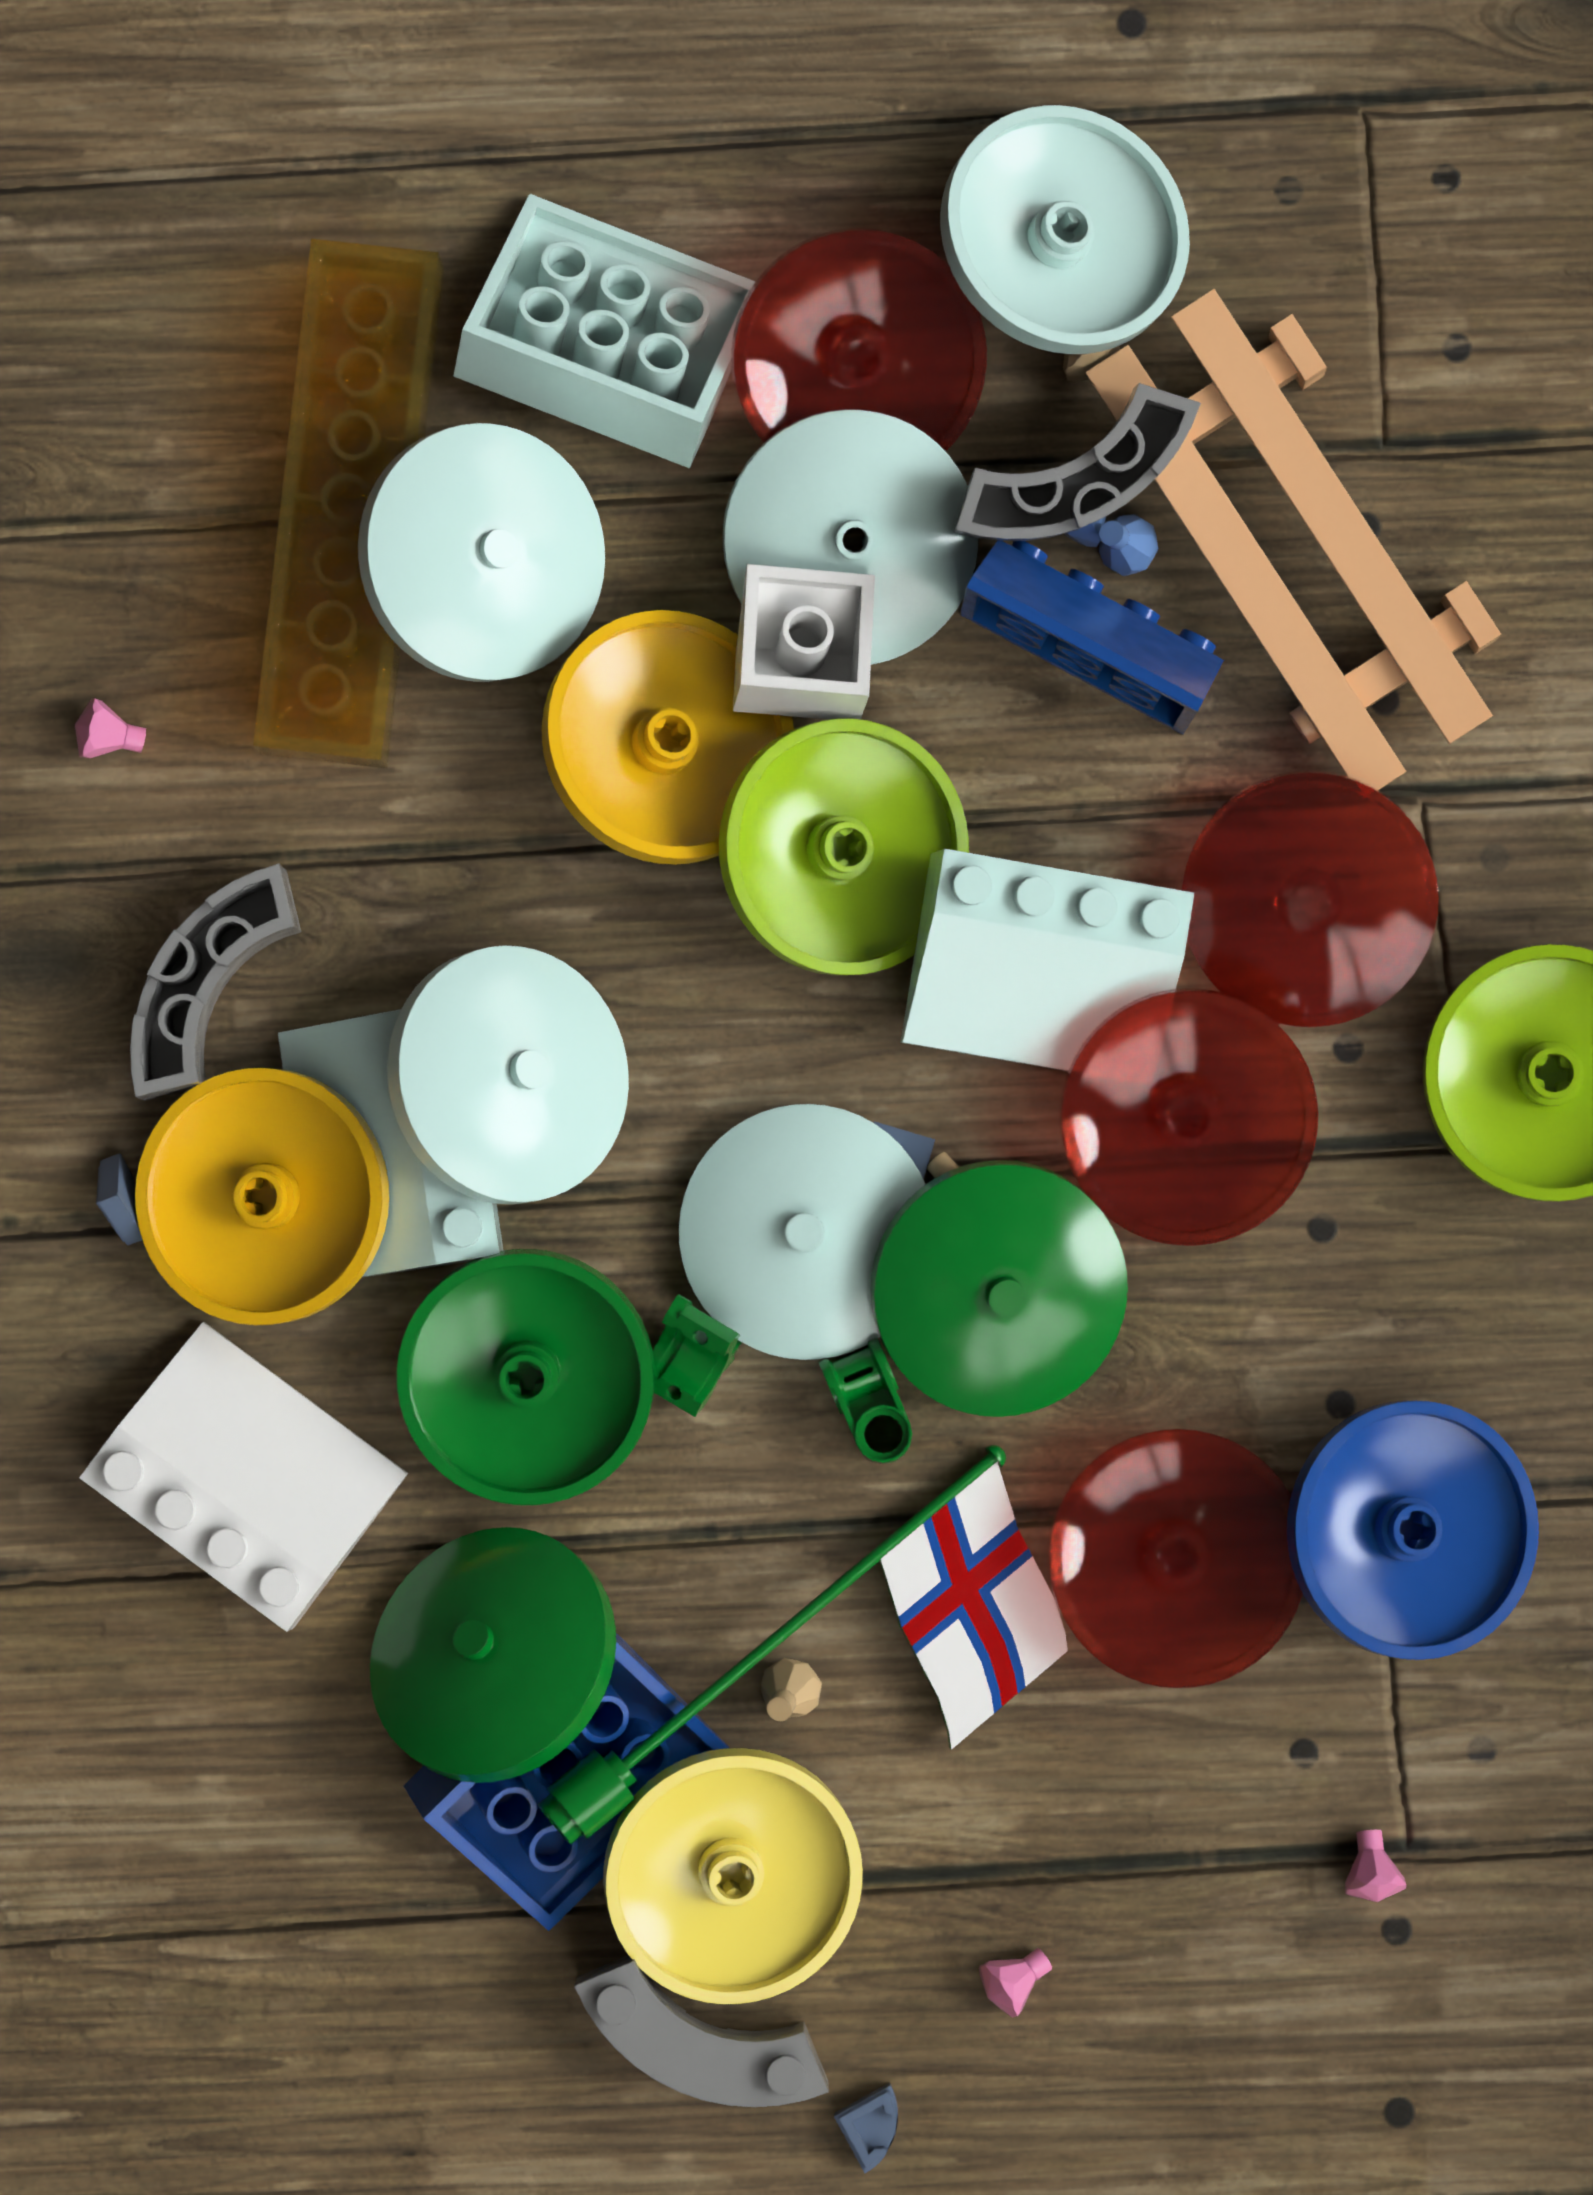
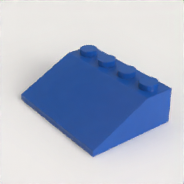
[960,540,1224,735]
[403,1633,729,1931]

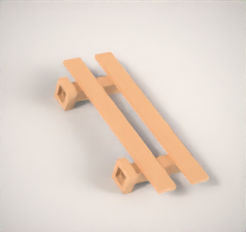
[1085,289,1501,800]

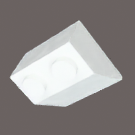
[733,564,875,720]

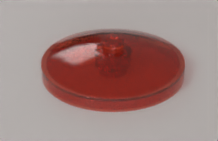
[731,228,987,452]
[1182,770,1439,1027]
[1060,988,1318,1246]
[1048,1429,1303,1688]

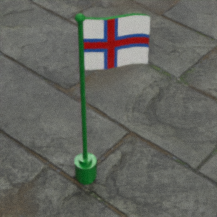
[537,1445,1068,1845]

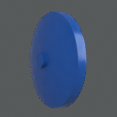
[1287,1401,1539,1660]

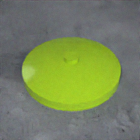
[719,719,969,975]
[1423,944,1593,1202]

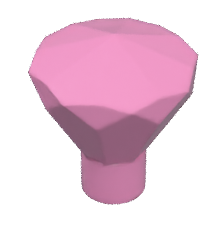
[75,698,146,758]
[1345,1830,1406,1902]
[979,1948,1052,2017]

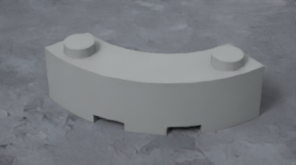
[953,383,1201,541]
[130,864,301,1101]
[574,1955,829,2107]

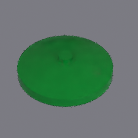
[870,1160,1128,1417]
[397,1249,655,1505]
[370,1527,616,1783]

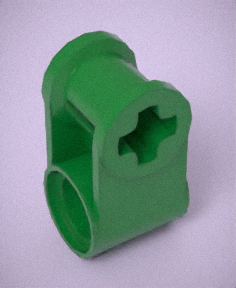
[818,1338,912,1464]

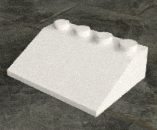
[79,1322,408,1632]

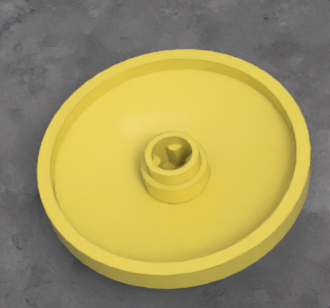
[603,1748,863,2004]

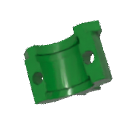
[653,1294,742,1417]

